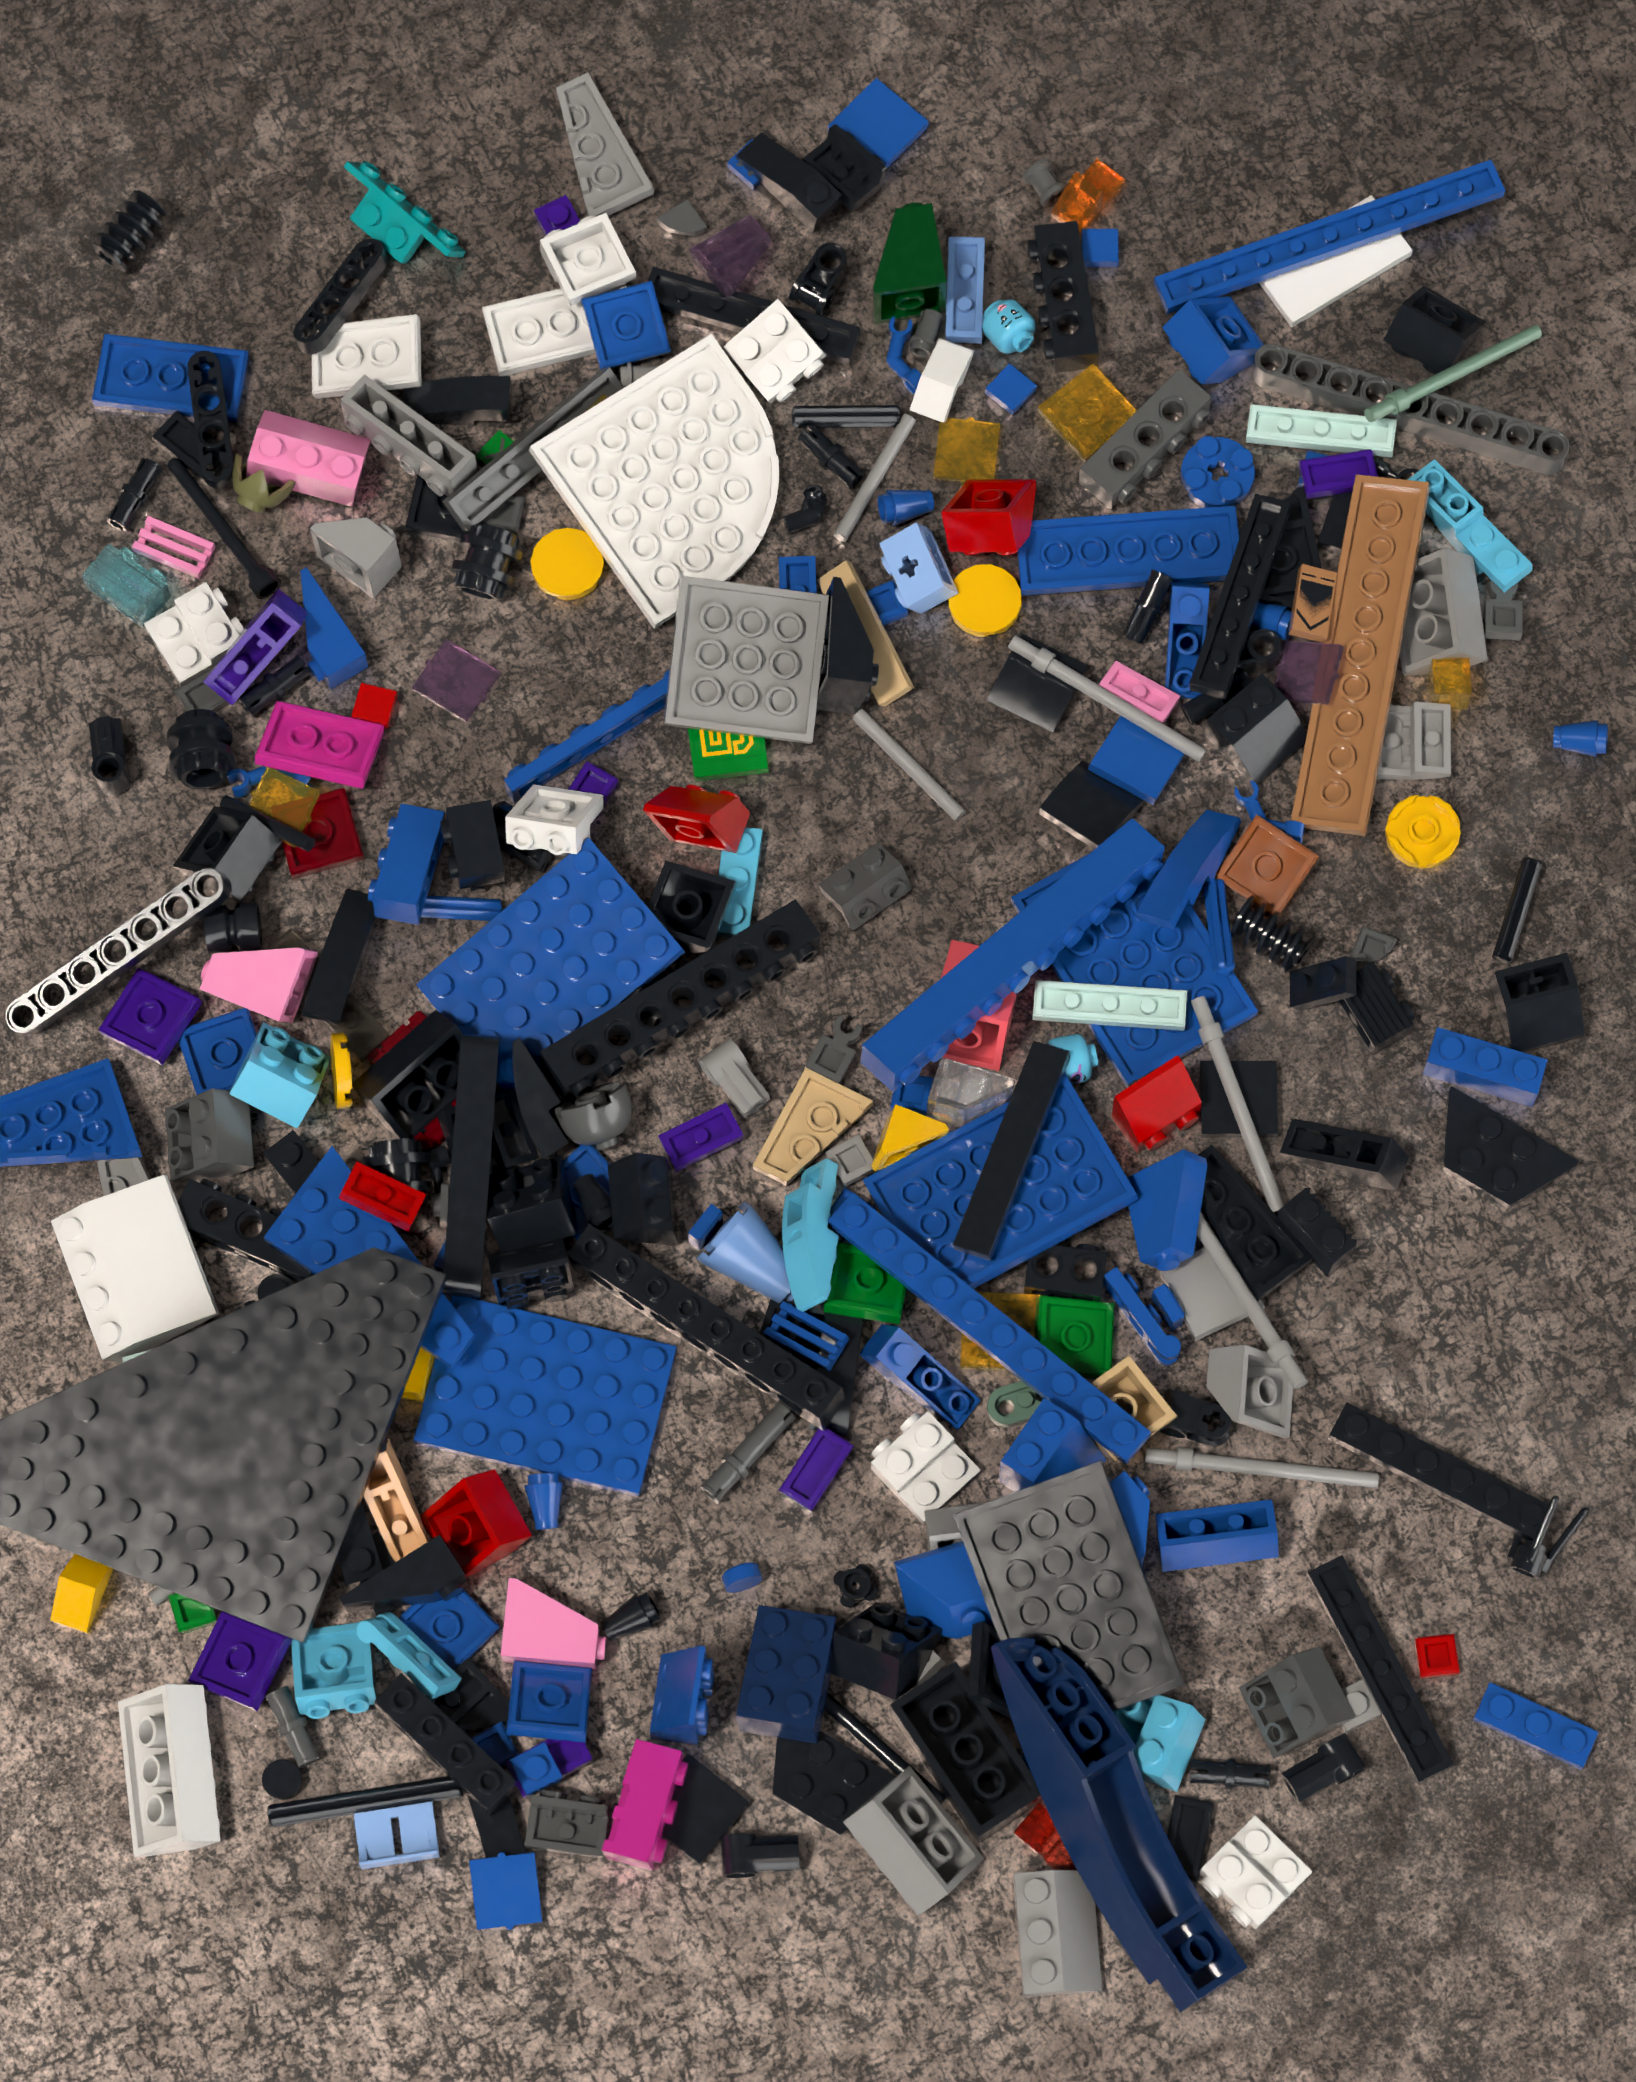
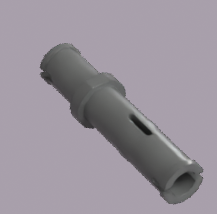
[700,1402,796,1504]

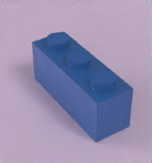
[368,803,446,925]
[1422,1027,1548,1107]
[1155,1499,1279,1572]

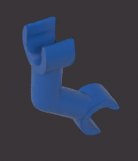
[886,316,922,395]
[226,766,314,798]
[1234,780,1305,844]

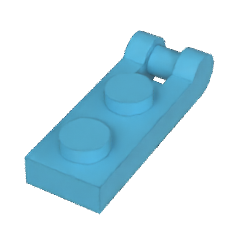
[356,1612,462,1699]

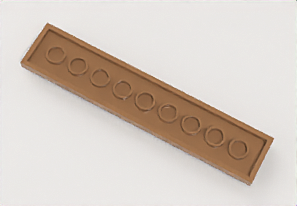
[1291,474,1430,836]

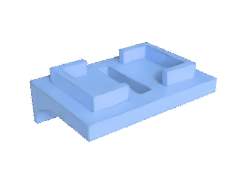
[354,1801,440,1870]

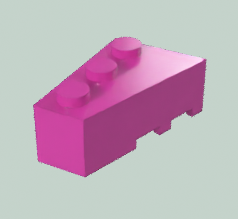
[602,1739,688,1871]

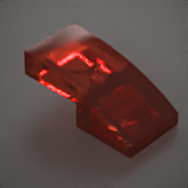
[1013,1802,1077,1870]

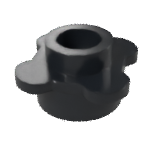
[833,1564,877,1608]

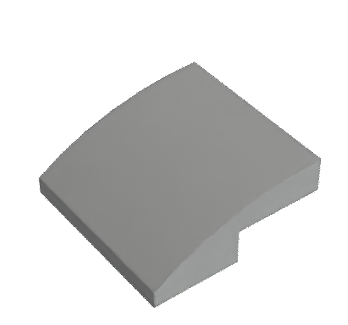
[1377,701,1451,780]
[1159,1240,1265,1341]

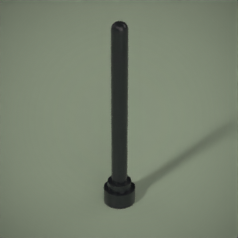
[167,458,281,599]

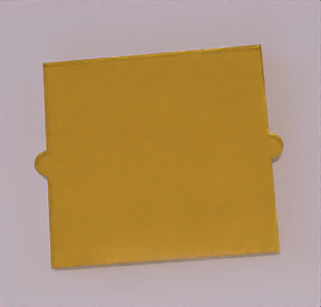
[933,417,1000,485]
[249,767,321,848]

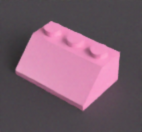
[246,410,371,507]

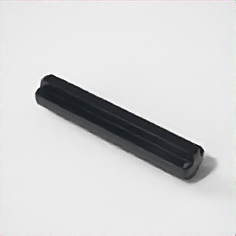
[792,405,900,428]
[1492,857,1542,964]

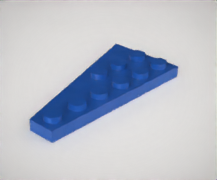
[0,1058,143,1167]

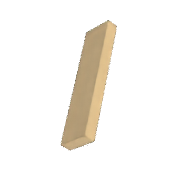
[817,561,914,707]

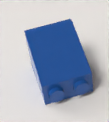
[998,1397,1106,1492]

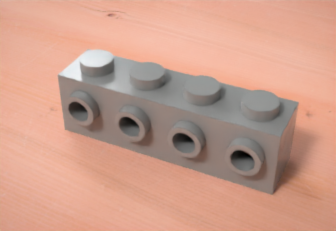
[340,374,478,497]

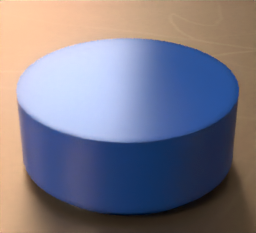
[721,1562,763,1593]

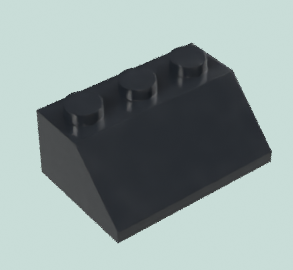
[352,1010,463,1139]

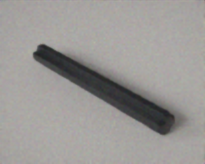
[267,1776,463,1827]

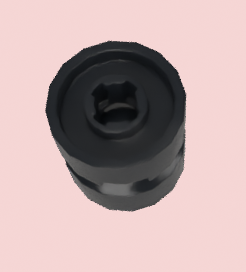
[204,901,263,955]

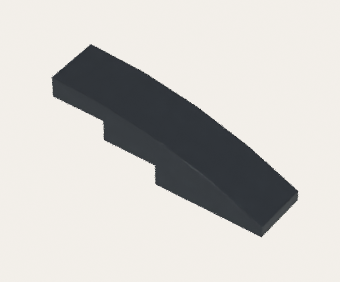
[302,889,378,1025]

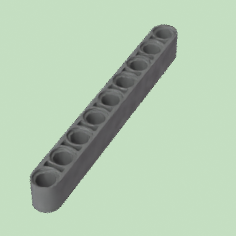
[1252,344,1570,475]

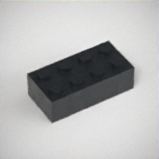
[889,1661,1043,1844]

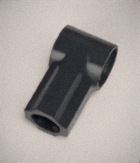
[89,716,131,796]
[1281,1733,1366,1804]
[721,1833,800,1878]

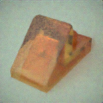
[1051,159,1125,235]

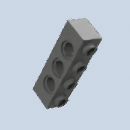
[1079,369,1212,510]

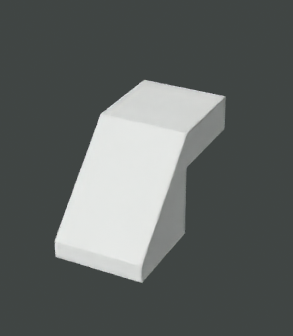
[910,338,974,423]

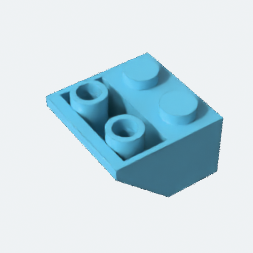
[229,1022,331,1129]
[1113,1695,1206,1792]

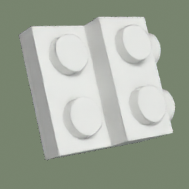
[540,213,636,306]
[723,299,827,404]
[144,582,244,687]
[505,784,604,855]
[871,1411,981,1525]
[1200,1816,1312,1930]

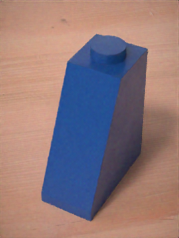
[1127,1149,1207,1271]

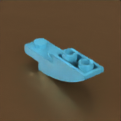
[1408,459,1533,593]
[782,1158,839,1312]

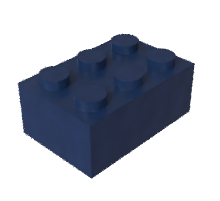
[736,1605,838,1744]

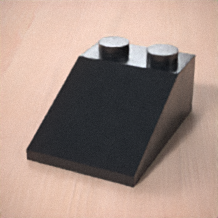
[816,577,879,715]

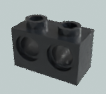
[1023,1242,1107,1302]

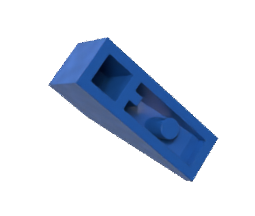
[300,567,368,690]

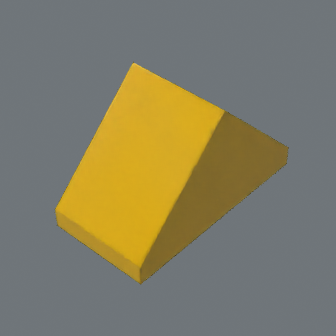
[871,1104,949,1172]
[50,1554,113,1634]

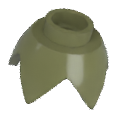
[232,454,296,513]

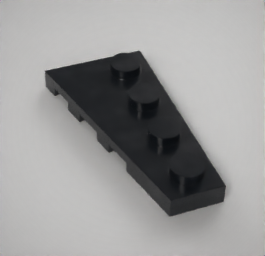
[1198,1145,1314,1301]

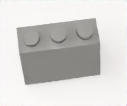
[1399,547,1488,676]
[843,1766,984,1916]
[1013,1870,1103,1997]

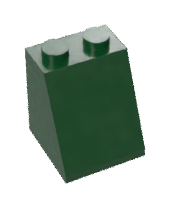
[873,202,947,324]

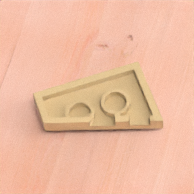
[753,1068,873,1186]

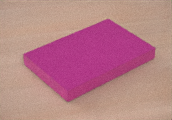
[255,701,384,789]

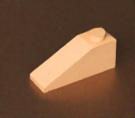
[363,1439,429,1563]

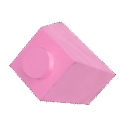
[200,948,319,1023]
[501,1578,607,1671]

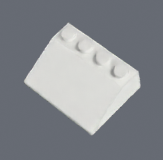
[51,1175,220,1363]

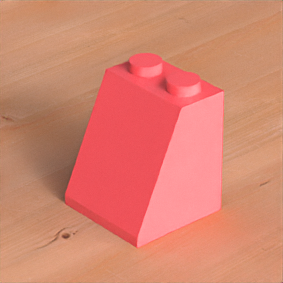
[941,940,1018,1071]

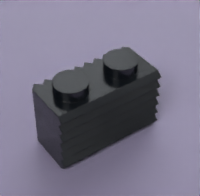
[1337,962,1415,1055]
[1277,1188,1357,1277]

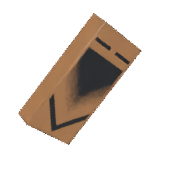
[1288,564,1337,643]

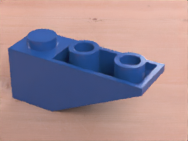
[1165,582,1210,699]
[859,1324,981,1430]

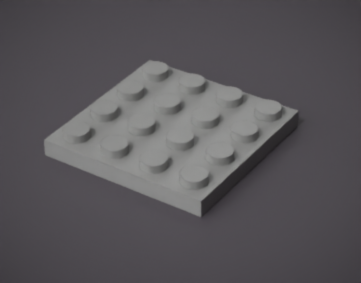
[663,576,829,744]

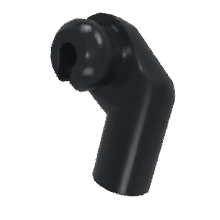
[782,484,827,534]

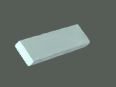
[1246,404,1397,458]
[1032,980,1187,1031]

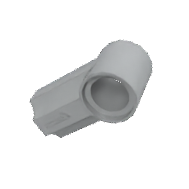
[698,1038,770,1118]

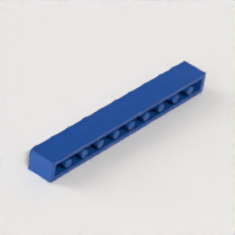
[861,818,1165,1092]

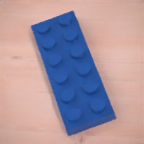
[1017,505,1239,596]

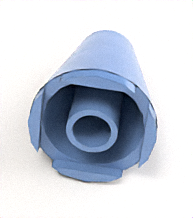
[696,1200,793,1303]

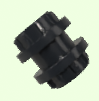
[451,523,523,601]
[167,709,235,790]
[363,1138,433,1209]

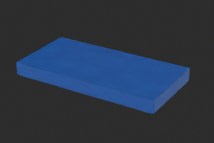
[92,334,249,422]

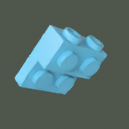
[291,1622,377,1719]

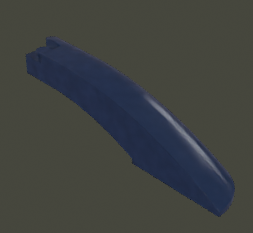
[991,1638,1248,2013]

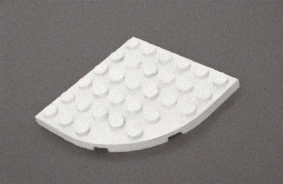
[529,334,779,629]

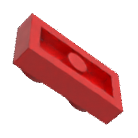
[339,1161,426,1232]

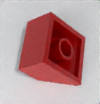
[941,479,1037,555]
[643,784,750,853]
[1111,1055,1202,1154]
[420,1469,532,1578]

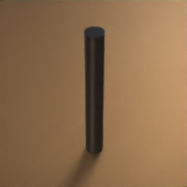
[220,795,315,851]

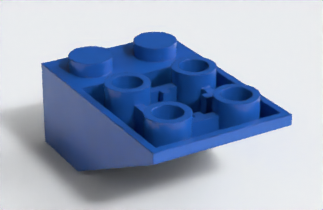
[650,1646,715,1745]

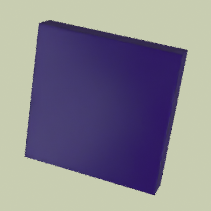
[98,968,202,1065]
[188,1611,292,1712]

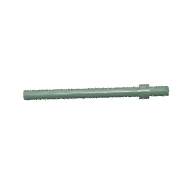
[1364,325,1542,423]

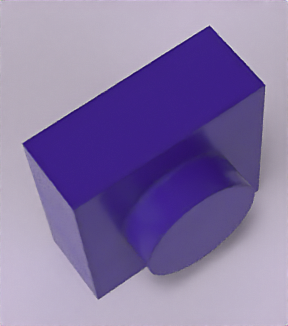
[534,195,580,236]

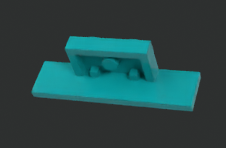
[344,161,466,263]

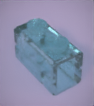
[82,544,171,629]

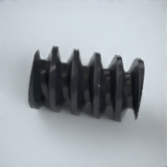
[92,190,167,273]
[1231,895,1316,973]

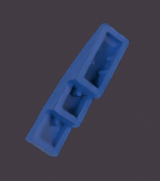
[1137,810,1241,929]

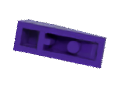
[203,589,307,705]

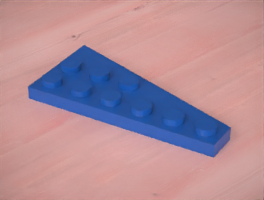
[264,1146,475,1369]

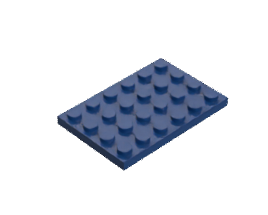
[416,837,685,1092]
[1011,853,1258,1088]
[863,1072,1138,1289]
[413,1296,677,1497]

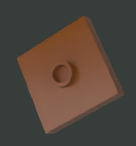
[1215,814,1320,916]

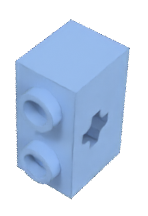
[879,522,958,614]

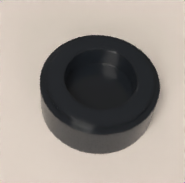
[262,1759,303,1801]

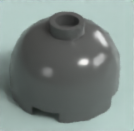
[553,1081,633,1150]

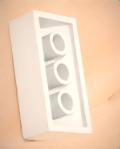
[118,1684,220,1857]

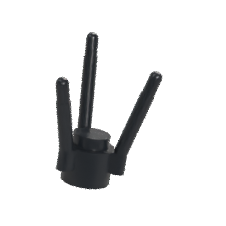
[1507,1495,1588,1579]

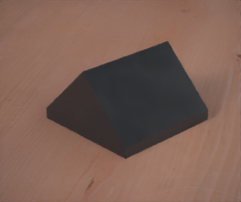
[648,860,737,954]

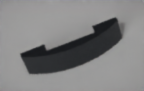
[809,1313,864,1436]

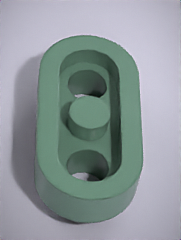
[987,1381,1041,1428]

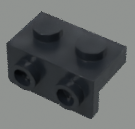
[802,124,887,212]

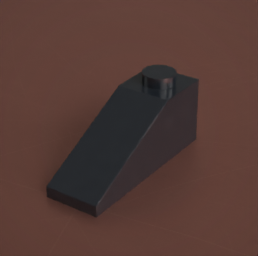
[735,132,842,233]
[1280,1119,1409,1191]
[340,1534,467,1612]

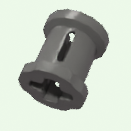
[1022,159,1069,208]

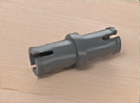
[265,1686,321,1768]

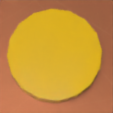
[530,528,605,601]
[948,564,1021,637]
[1385,795,1460,869]
[330,1032,352,1109]

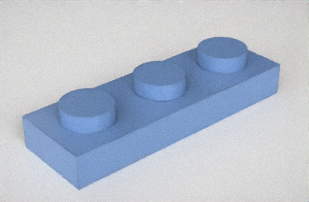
[945,237,985,344]

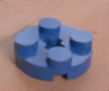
[1181,436,1255,508]

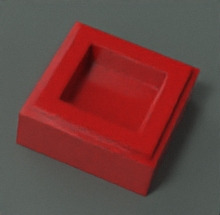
[351,683,398,729]
[1414,1634,1460,1679]

